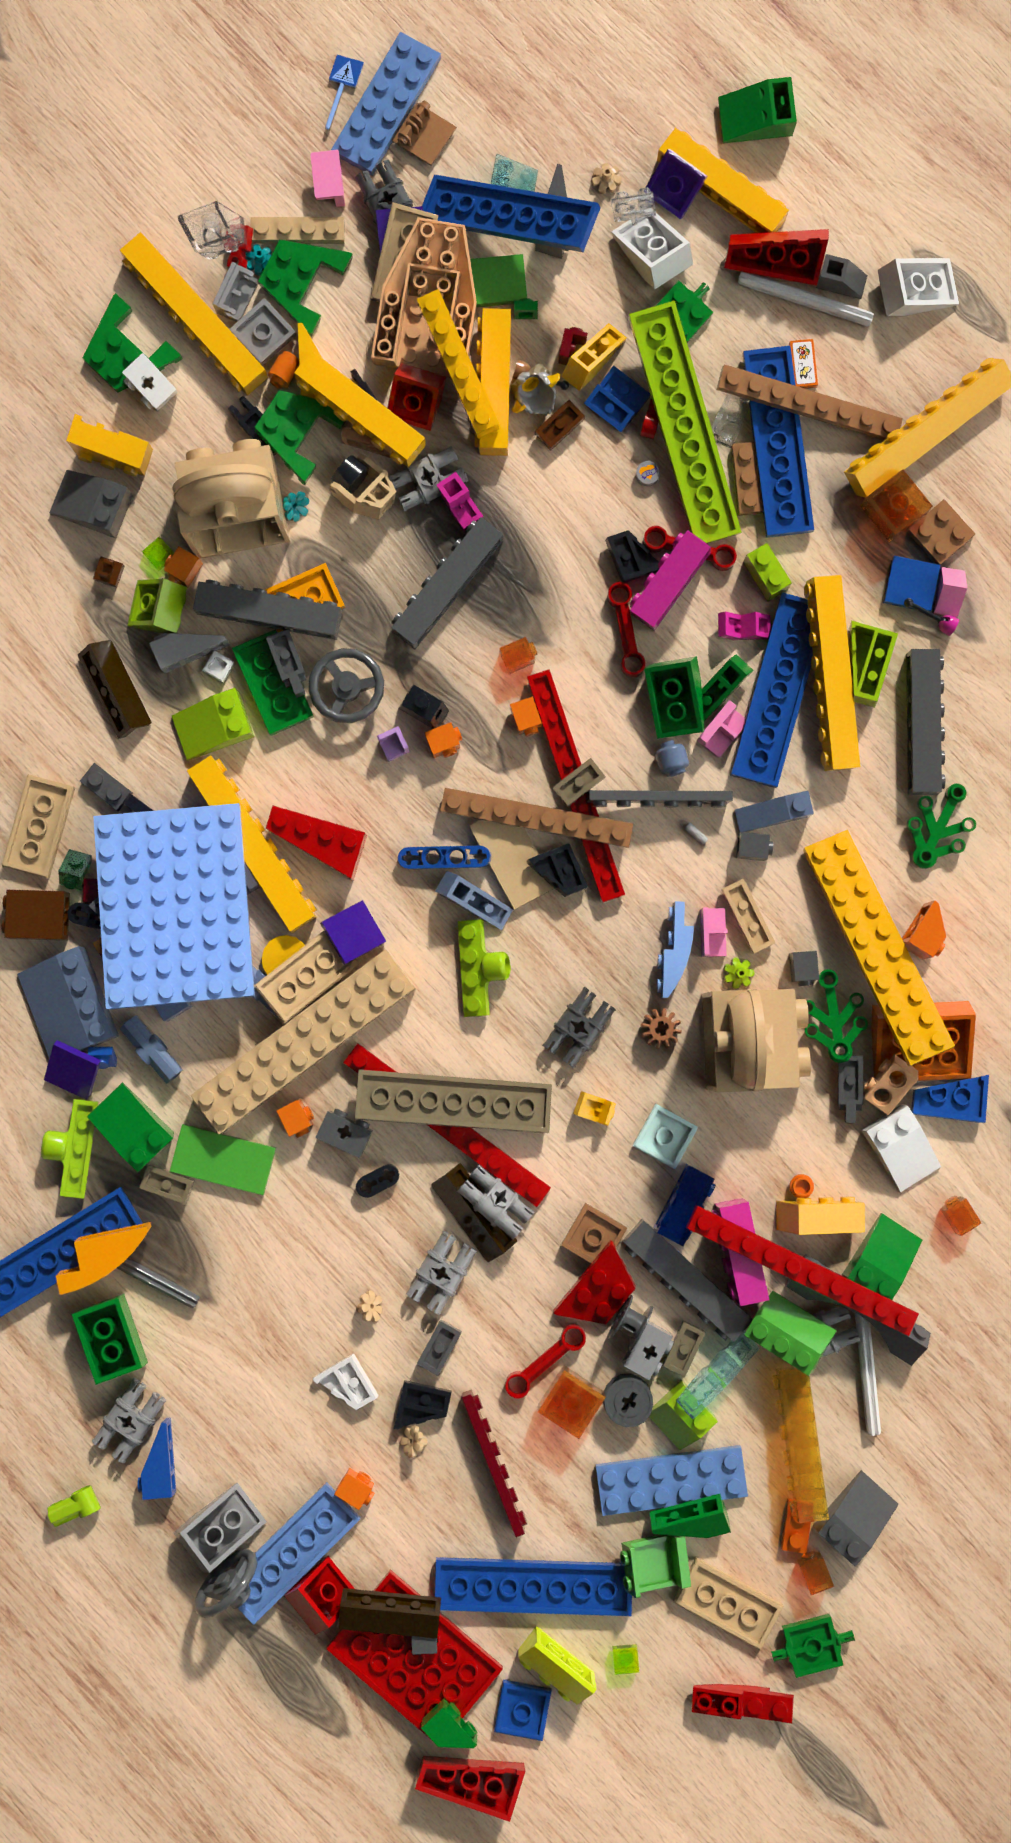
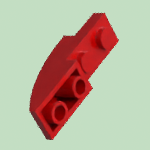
[692,1684,794,1724]

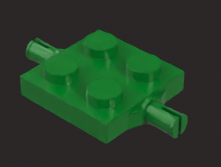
[656,280,713,343]
[771,1614,855,1678]

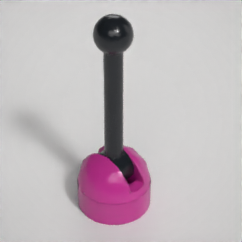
[904,598,959,636]

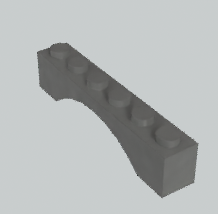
[786,1254,931,1366]

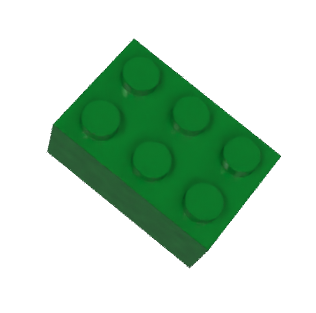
[71,1294,148,1385]

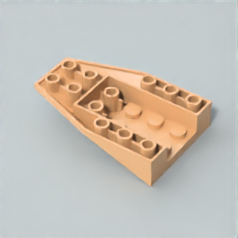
[371,217,477,377]

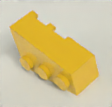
[66,414,153,477]
[776,1196,865,1235]

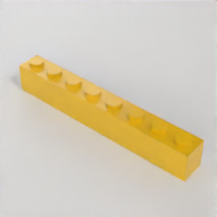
[120,232,268,396]
[844,358,1011,498]
[804,575,860,771]
[187,755,317,933]

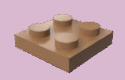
[907,499,975,565]
[561,1202,627,1263]

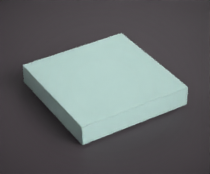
[632,1103,698,1169]

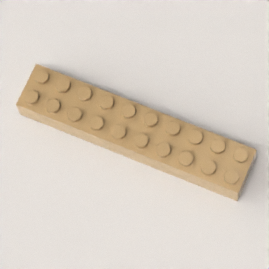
[190,949,416,1134]

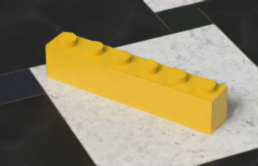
[657,128,789,233]
[417,289,499,439]
[475,308,511,456]
[294,351,426,467]

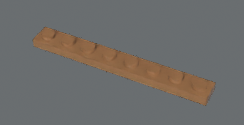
[716,364,903,440]
[440,788,633,848]

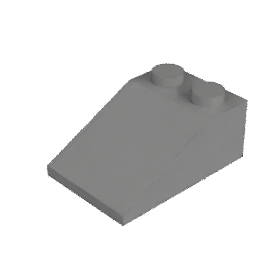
[173,1483,267,1573]

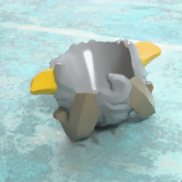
[511,364,560,416]

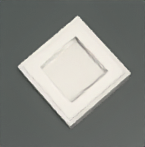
[202,651,236,684]

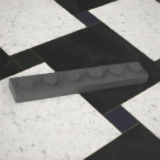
[586,790,733,808]

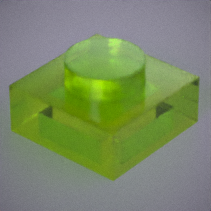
[142,536,174,571]
[612,1644,640,1675]

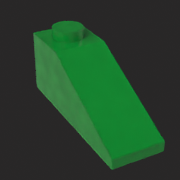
[702,654,754,721]
[650,1494,731,1538]

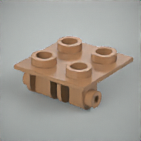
[392,100,457,166]

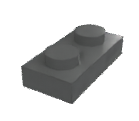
[80,763,133,812]
[417,1320,462,1376]

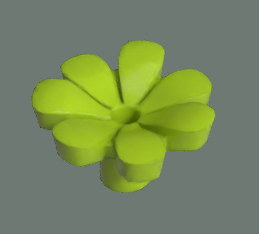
[723,957,754,989]

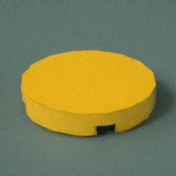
[262,935,305,975]

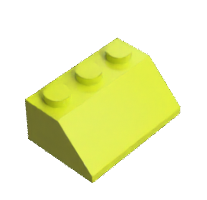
[518,1626,596,1705]

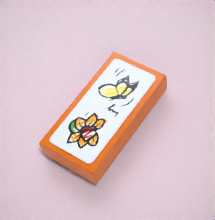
[789,339,818,389]

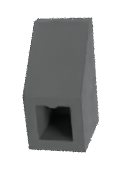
[816,254,868,299]

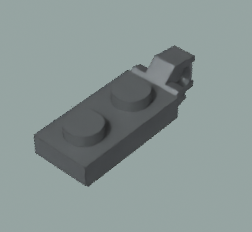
[266,629,306,698]
[838,1056,863,1123]

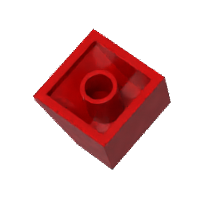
[387,363,446,431]
[284,1556,355,1635]

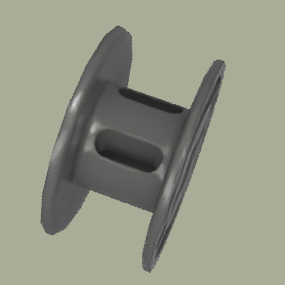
[608,1295,653,1350]
[603,1373,653,1427]

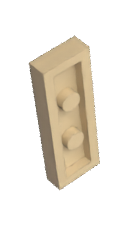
[721,878,775,954]

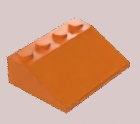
[871,1001,976,1081]

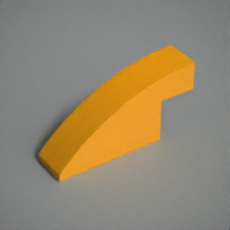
[56,1222,152,1295]

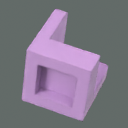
[377,726,410,762]

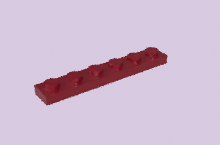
[462,1389,528,1537]

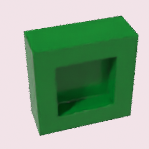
[514,298,538,319]

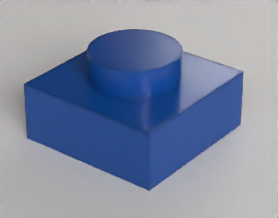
[88,1047,117,1069]

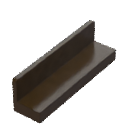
[78,640,152,739]
[431,1163,517,1262]
[339,1588,441,1638]

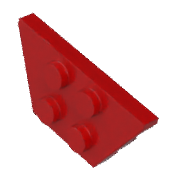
[554,1240,636,1324]

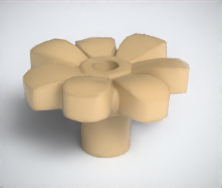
[592,163,622,194]
[356,1291,382,1322]
[400,1425,427,1458]

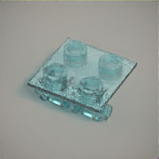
[491,154,538,192]

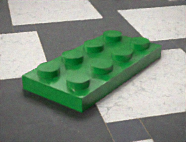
[232,629,314,736]

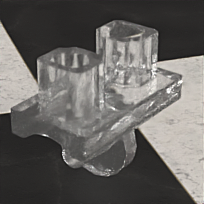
[611,188,656,226]

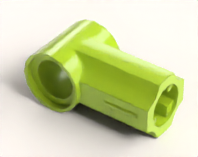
[47,1485,101,1527]

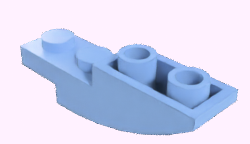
[657,901,694,998]

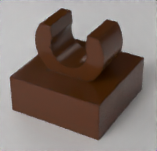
[93,556,125,588]

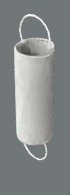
[681,819,711,848]

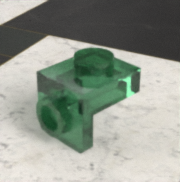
[58,849,92,891]

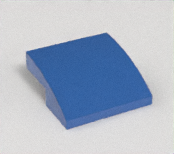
[584,365,651,432]

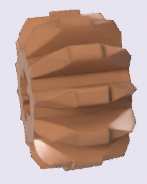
[640,1008,682,1049]

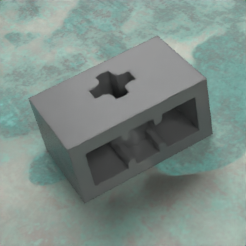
[315,1108,373,1158]

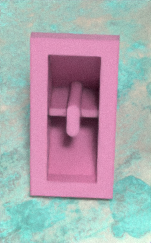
[933,567,967,618]

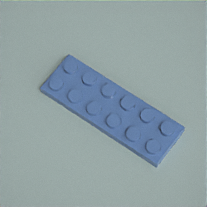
[331,32,441,176]
[595,1445,748,1516]
[238,1482,361,1625]

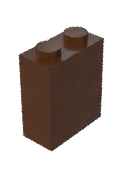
[1,890,70,941]

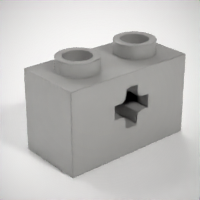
[622,1321,674,1380]

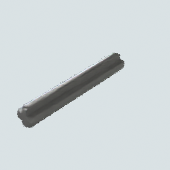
[117,1258,200,1308]

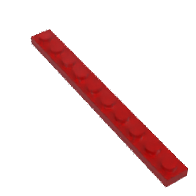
[527,669,625,903]
[343,1043,551,1207]
[686,1205,919,1336]

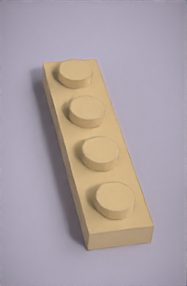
[250,217,345,244]

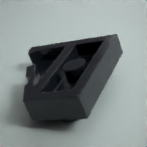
[605,530,659,583]
[527,843,588,897]
[394,1380,452,1429]

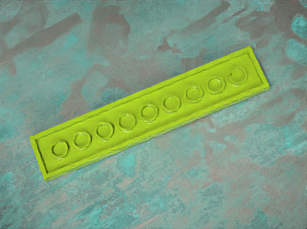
[628,300,742,544]

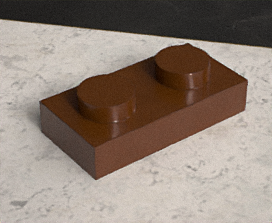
[535,400,585,451]

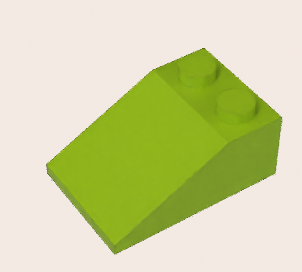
[172,688,255,761]

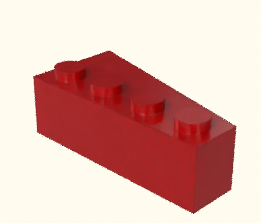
[724,229,829,286]
[266,805,367,881]
[415,1756,526,1822]

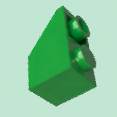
[421,1699,478,1748]

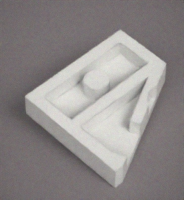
[313,1353,379,1410]

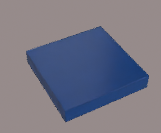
[883,555,940,612]
[494,1679,552,1741]

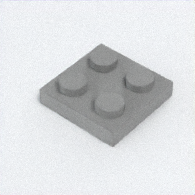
[229,298,297,366]

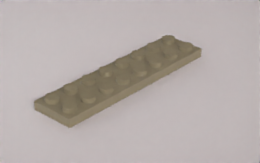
[355,1070,552,1133]

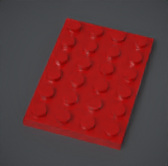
[326,1569,503,1739]

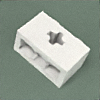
[122,353,178,411]

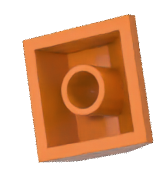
[902,900,946,960]

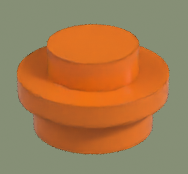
[789,1174,814,1198]

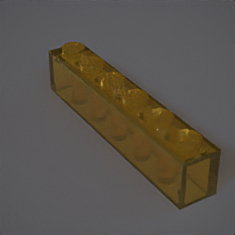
[773,1367,829,1523]

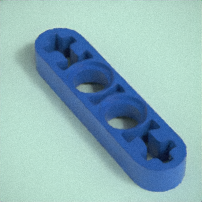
[398,846,492,869]

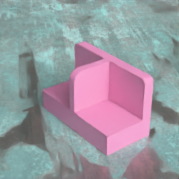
[310,150,345,207]
[697,700,746,758]
[700,907,728,957]

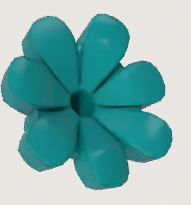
[245,244,272,276]
[283,491,309,522]

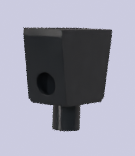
[398,685,449,729]

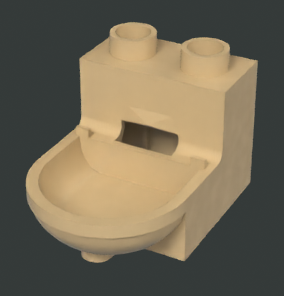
[172,439,290,559]
[702,989,811,1093]

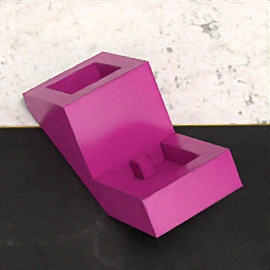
[436,472,483,532]
[718,611,771,640]

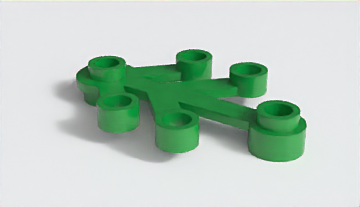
[906,783,976,869]
[805,969,868,1063]

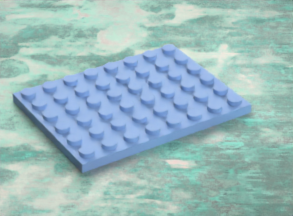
[93,803,255,1010]

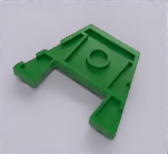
[258,240,353,337]
[82,293,183,393]
[255,390,347,485]

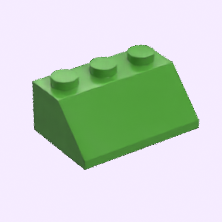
[744,1291,837,1376]

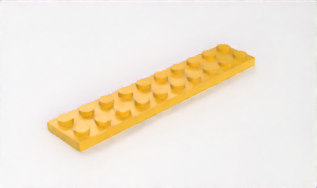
[803,830,955,1067]

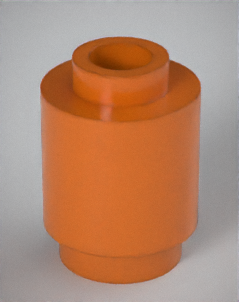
[268,351,299,389]

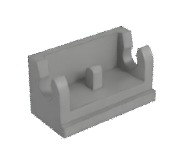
[212,262,258,322]

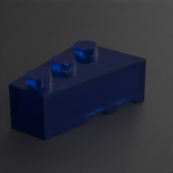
[653,1163,716,1247]

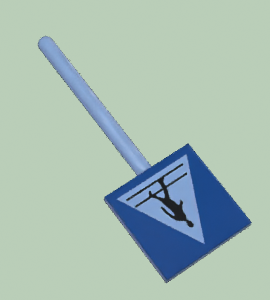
[325,54,364,130]

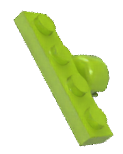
[458,919,511,1017]
[41,1099,98,1199]

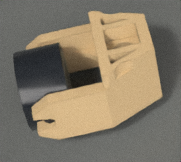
[329,453,396,520]

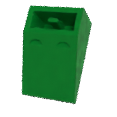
[718,77,797,144]

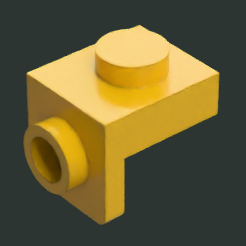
[573,1091,616,1126]

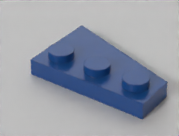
[911,1075,989,1123]

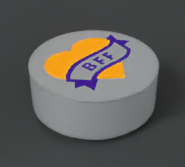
[636,461,660,486]

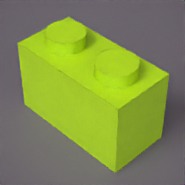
[743,543,792,602]

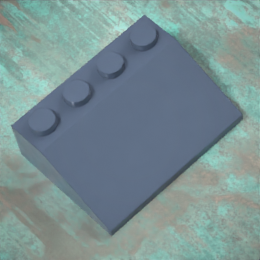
[17,946,119,1058]

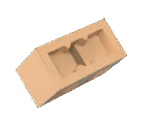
[864,1054,918,1115]

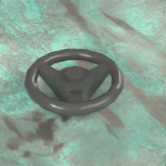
[308,648,384,723]
[195,1549,257,1618]

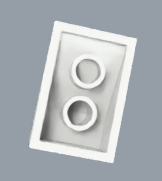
[611,207,693,289]
[877,258,959,316]
[861,1105,941,1192]

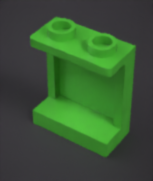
[620,1535,691,1598]

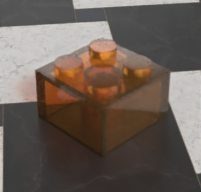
[860,469,933,543]
[537,1365,606,1439]

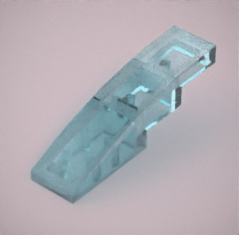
[676,1330,760,1419]

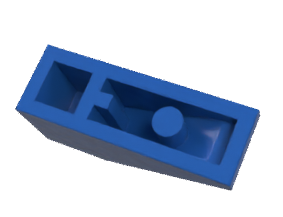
[138,1418,176,1500]

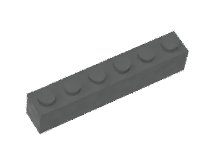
[391,517,503,649]
[193,580,342,640]
[906,649,946,795]
[623,1219,753,1342]

